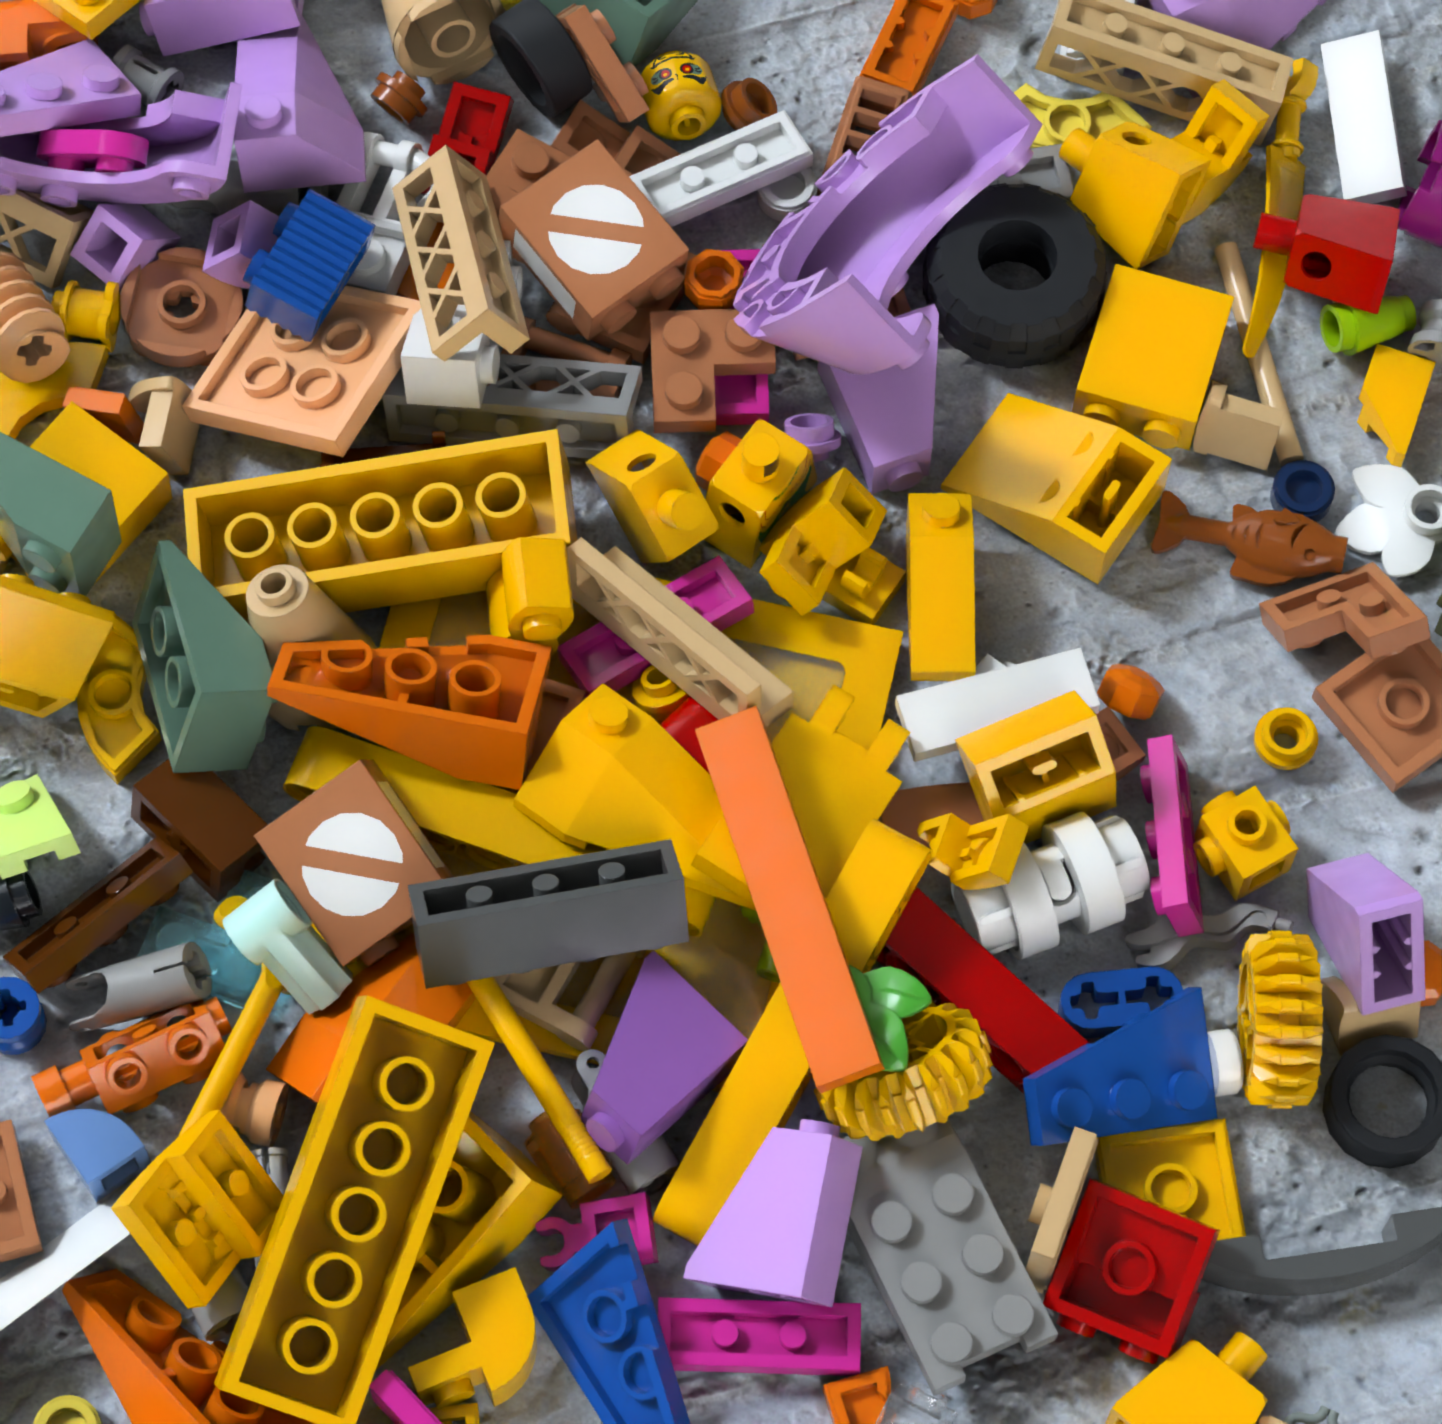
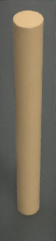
[1214,242,1304,466]

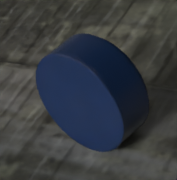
[1270,460,1335,522]

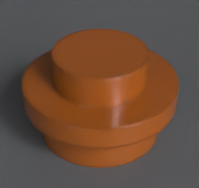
[370,70,428,125]
[721,78,777,130]

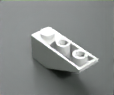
[400,240,523,409]

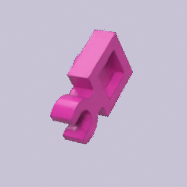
[535,1192,659,1272]

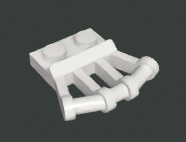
[306,131,434,295]

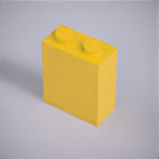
[1072,264,1234,450]
[0,401,173,587]

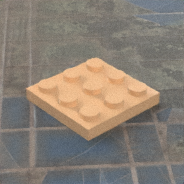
[182,285,421,457]

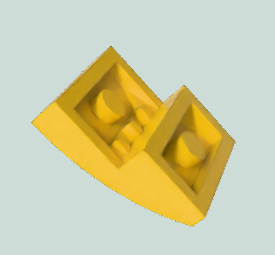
[111,1109,283,1309]

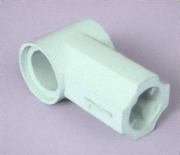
[222,878,353,1015]

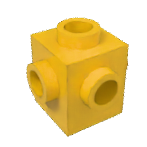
[1193,785,1298,902]

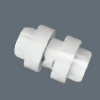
[951,811,1150,960]

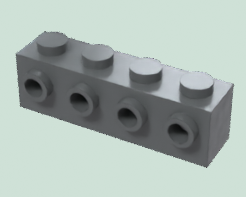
[408,839,689,989]

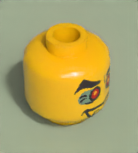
[641,51,722,141]

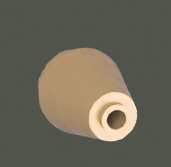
[381,0,506,85]
[246,564,376,731]

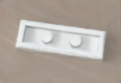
[1320,30,1407,204]
[629,110,813,227]
[895,647,1100,762]

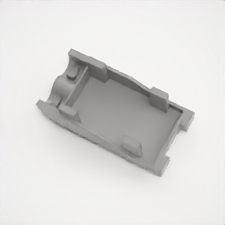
[842,1121,1058,1396]

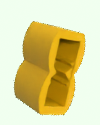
[486,537,574,657]

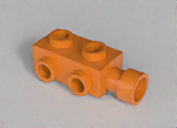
[31,996,232,1117]

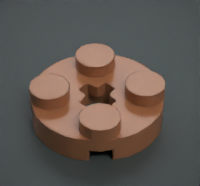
[120,247,245,367]

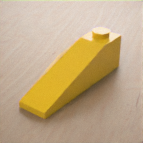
[513,683,756,911]

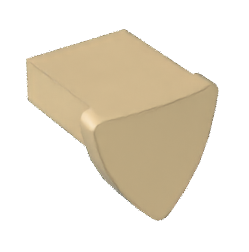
[128,376,200,475]
[1193,380,1285,471]
[1320,976,1421,1057]

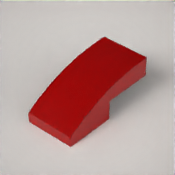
[421,81,514,195]

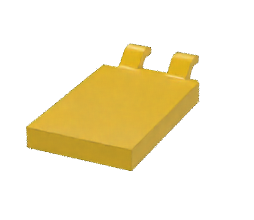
[691,684,911,905]

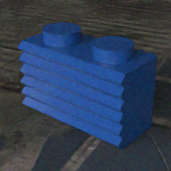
[243,189,376,342]

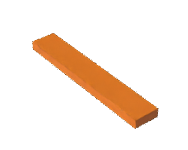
[695,706,885,1093]

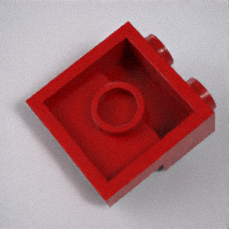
[1043,1179,1220,1364]

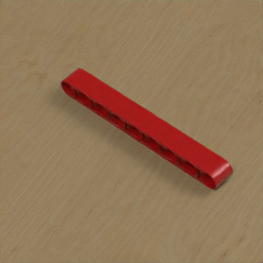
[660,696,1089,1095]

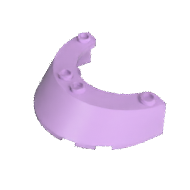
[733,54,1043,375]
[0,82,243,207]

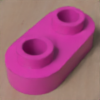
[36,129,149,172]

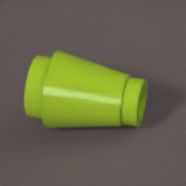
[1320,295,1416,356]

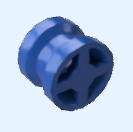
[0,977,47,1055]

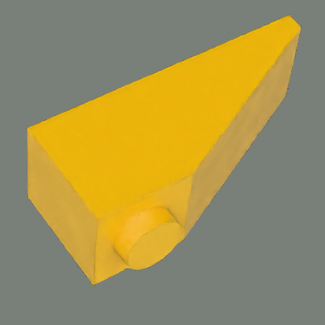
[905,493,976,681]

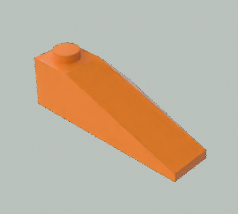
[267,635,552,790]
[266,932,476,1105]
[62,1269,315,1424]

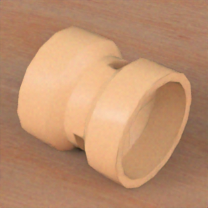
[221,1072,288,1148]

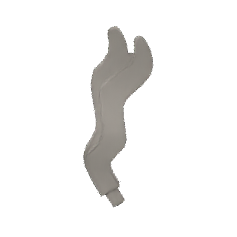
[1125,903,1294,971]

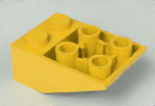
[940,393,1172,585]

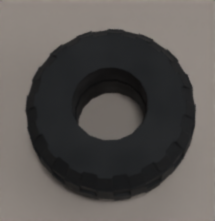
[923,183,1107,369]

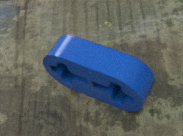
[1058,967,1183,1039]

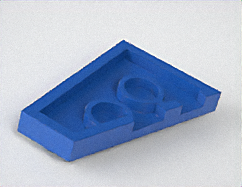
[1023,987,1218,1146]
[527,1218,691,1424]

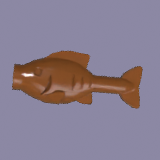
[1151,490,1348,587]

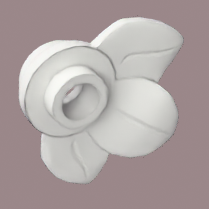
[1335,464,1442,577]

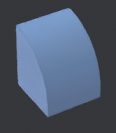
[44,1109,151,1202]

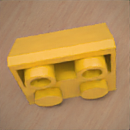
[0,574,115,718]
[955,690,1117,844]

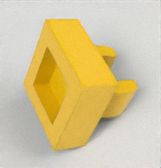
[822,547,906,625]

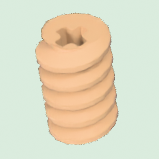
[0,251,71,383]

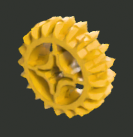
[1236,930,1324,1109]
[812,1002,993,1141]

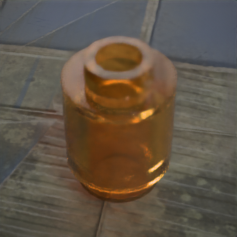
[524,1109,616,1209]

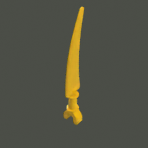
[1242,57,1318,358]

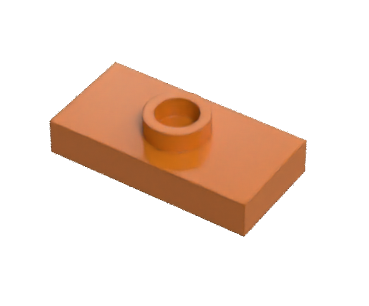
[859,0,959,96]

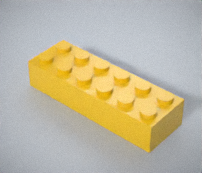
[183,429,578,624]
[214,995,495,1424]

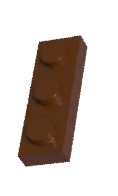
[3,836,193,994]

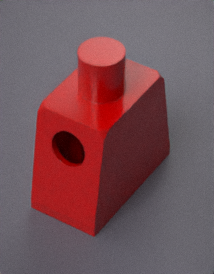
[1253,194,1400,314]

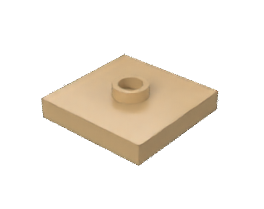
[1026,1126,1099,1293]

